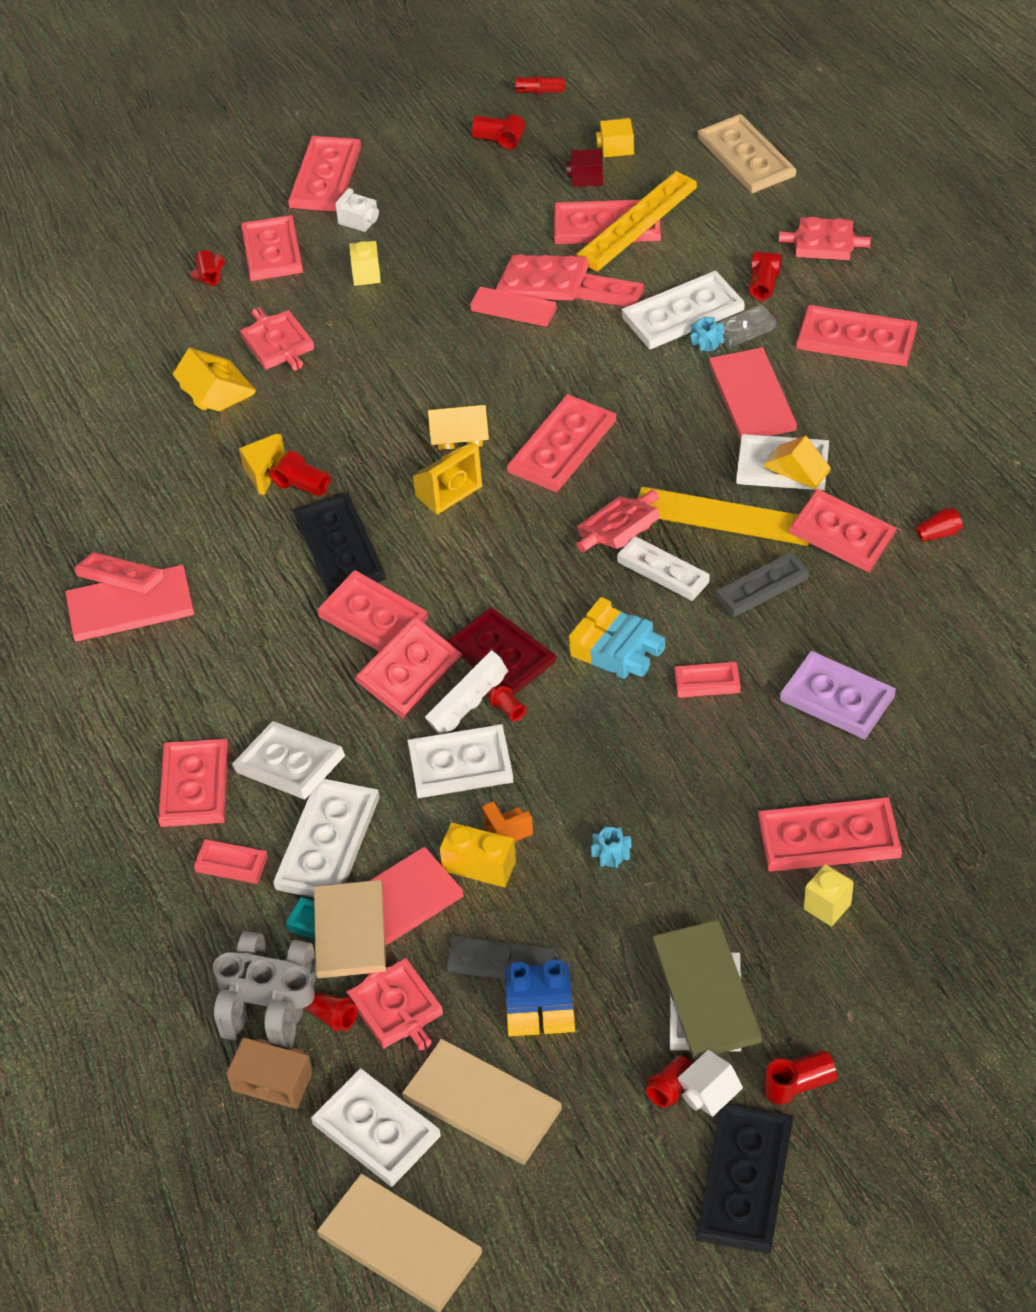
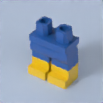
[505,959,576,1037]

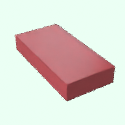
[674,662,741,698]
[194,839,268,884]

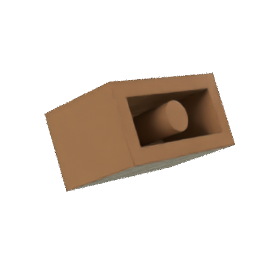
[226,1037,313,1109]

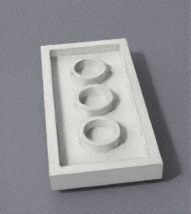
[622,271,744,349]
[273,779,380,898]

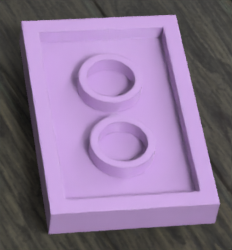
[780,651,896,740]

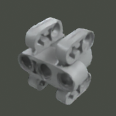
[213,930,317,1049]

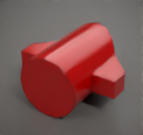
[189,250,225,286]

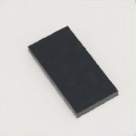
[293,492,386,597]
[696,1104,793,1254]

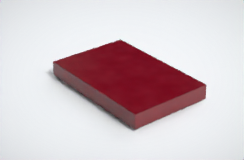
[447,607,556,696]

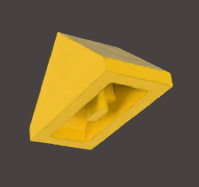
[239,434,285,495]
[764,436,830,490]

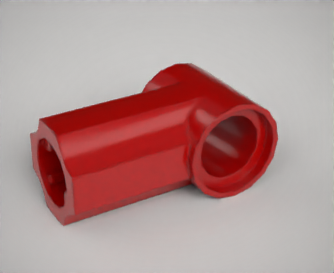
[472,115,526,149]
[749,251,781,301]
[269,450,331,496]
[763,1050,837,1105]

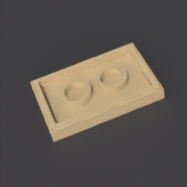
[314,880,386,979]

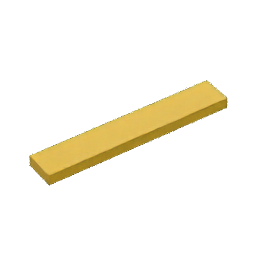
[576,171,697,272]
[638,487,809,546]

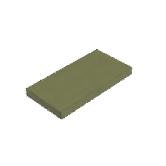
[652,920,762,1060]

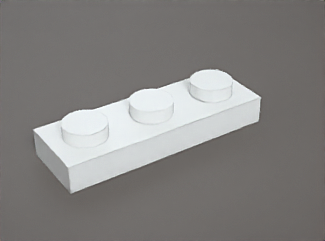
[617,536,710,601]
[425,650,508,735]

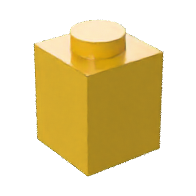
[596,118,634,158]

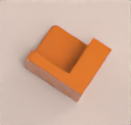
[482,801,533,842]

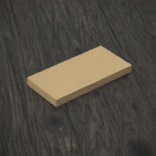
[698,114,796,194]
[402,1039,562,1165]
[317,1173,482,1312]

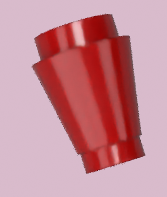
[915,507,963,543]
[304,992,357,1031]
[646,1056,692,1108]

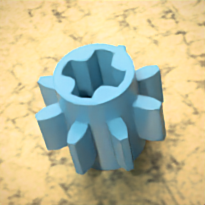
[690,317,725,351]
[591,826,632,868]

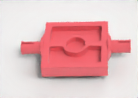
[779,217,871,260]
[240,307,314,371]
[576,489,660,553]
[347,958,443,1050]

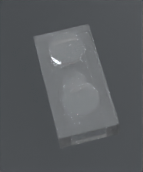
[716,304,777,348]

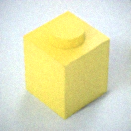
[350,241,381,286]
[804,864,854,927]

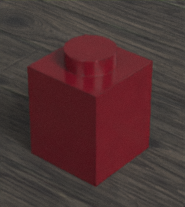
[566,149,603,187]

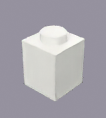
[678,1050,743,1117]

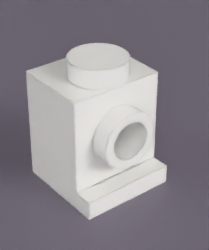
[335,188,379,232]

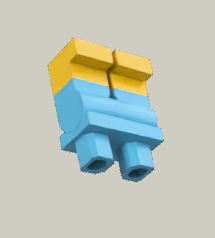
[569,597,665,679]

